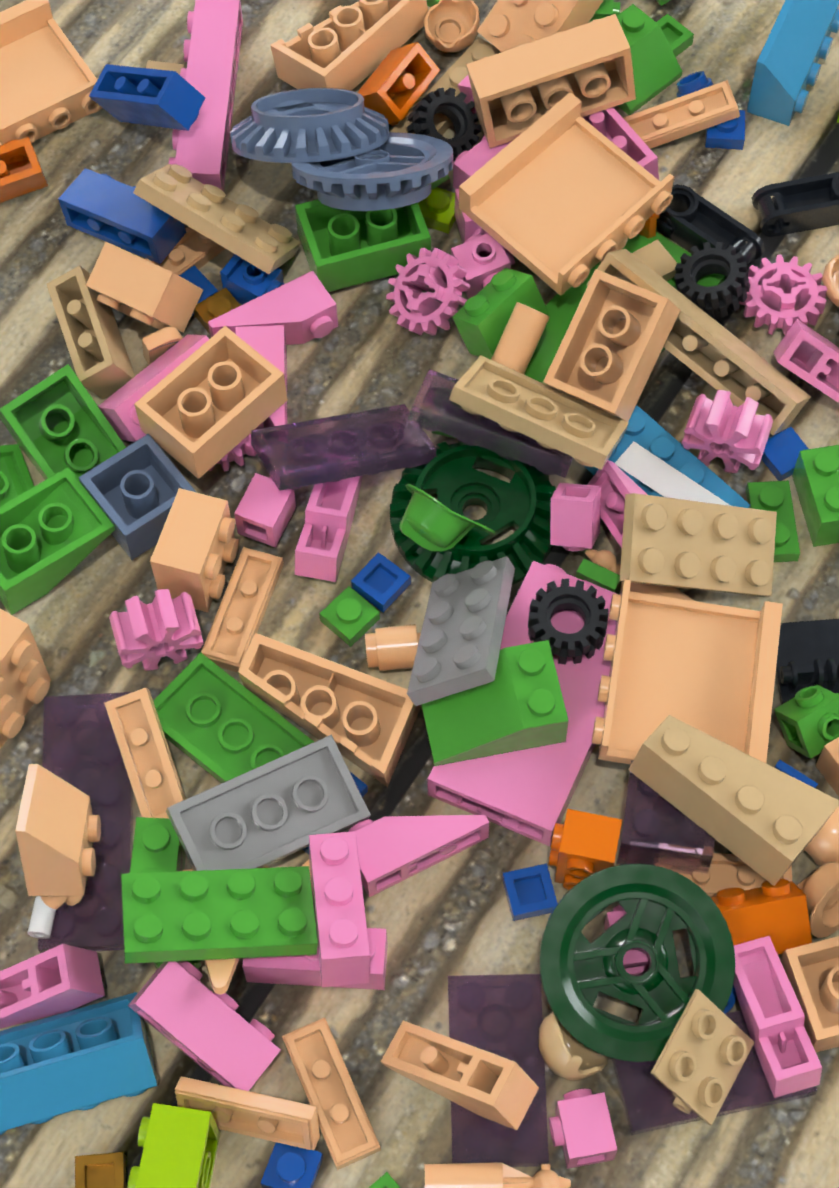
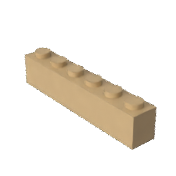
[586,249,811,435]

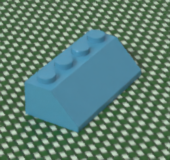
[747,0,839,126]
[0,992,157,1135]

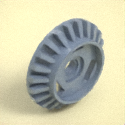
[230,88,389,163]
[291,132,454,211]

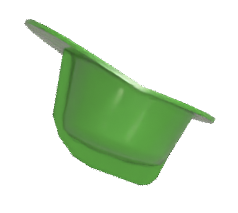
[399,484,496,552]

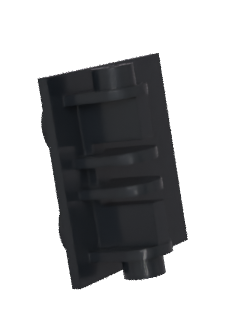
[776,619,839,704]

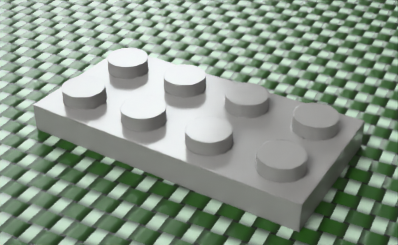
[407,556,515,706]
[166,734,371,871]

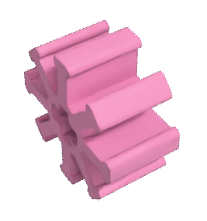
[682,390,773,473]
[109,589,204,671]

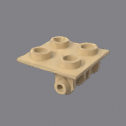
[651,989,755,1125]

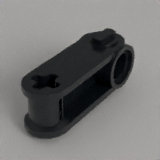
[751,172,839,237]
[656,184,765,277]

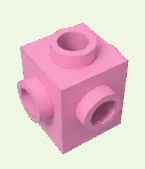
[451,233,515,299]

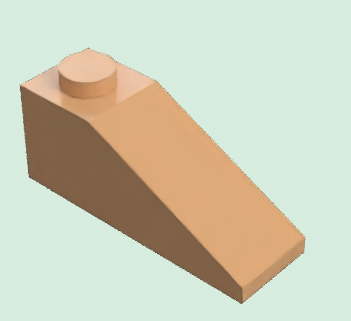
[381,1020,539,1130]

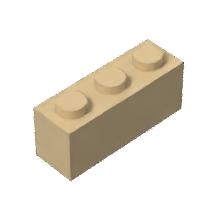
[46,265,135,399]

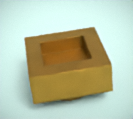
[194,288,241,334]
[75,1152,126,1188]

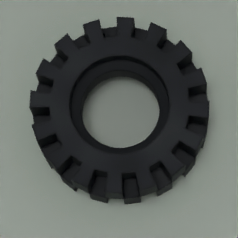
[407,88,482,161]
[674,242,750,319]
[528,579,608,665]

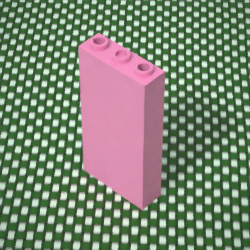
[428,561,617,846]

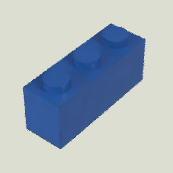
[89,64,206,131]
[58,168,186,264]

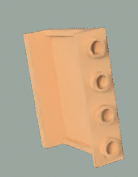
[0,0,102,146]
[459,92,674,296]
[592,579,783,765]

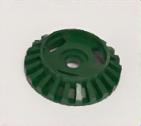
[390,437,556,585]
[539,864,735,1062]

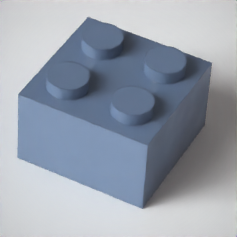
[79,434,196,560]

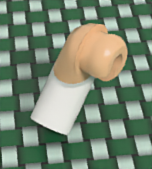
[27,895,83,939]

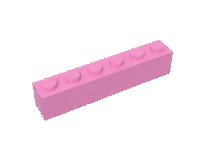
[169,0,243,191]

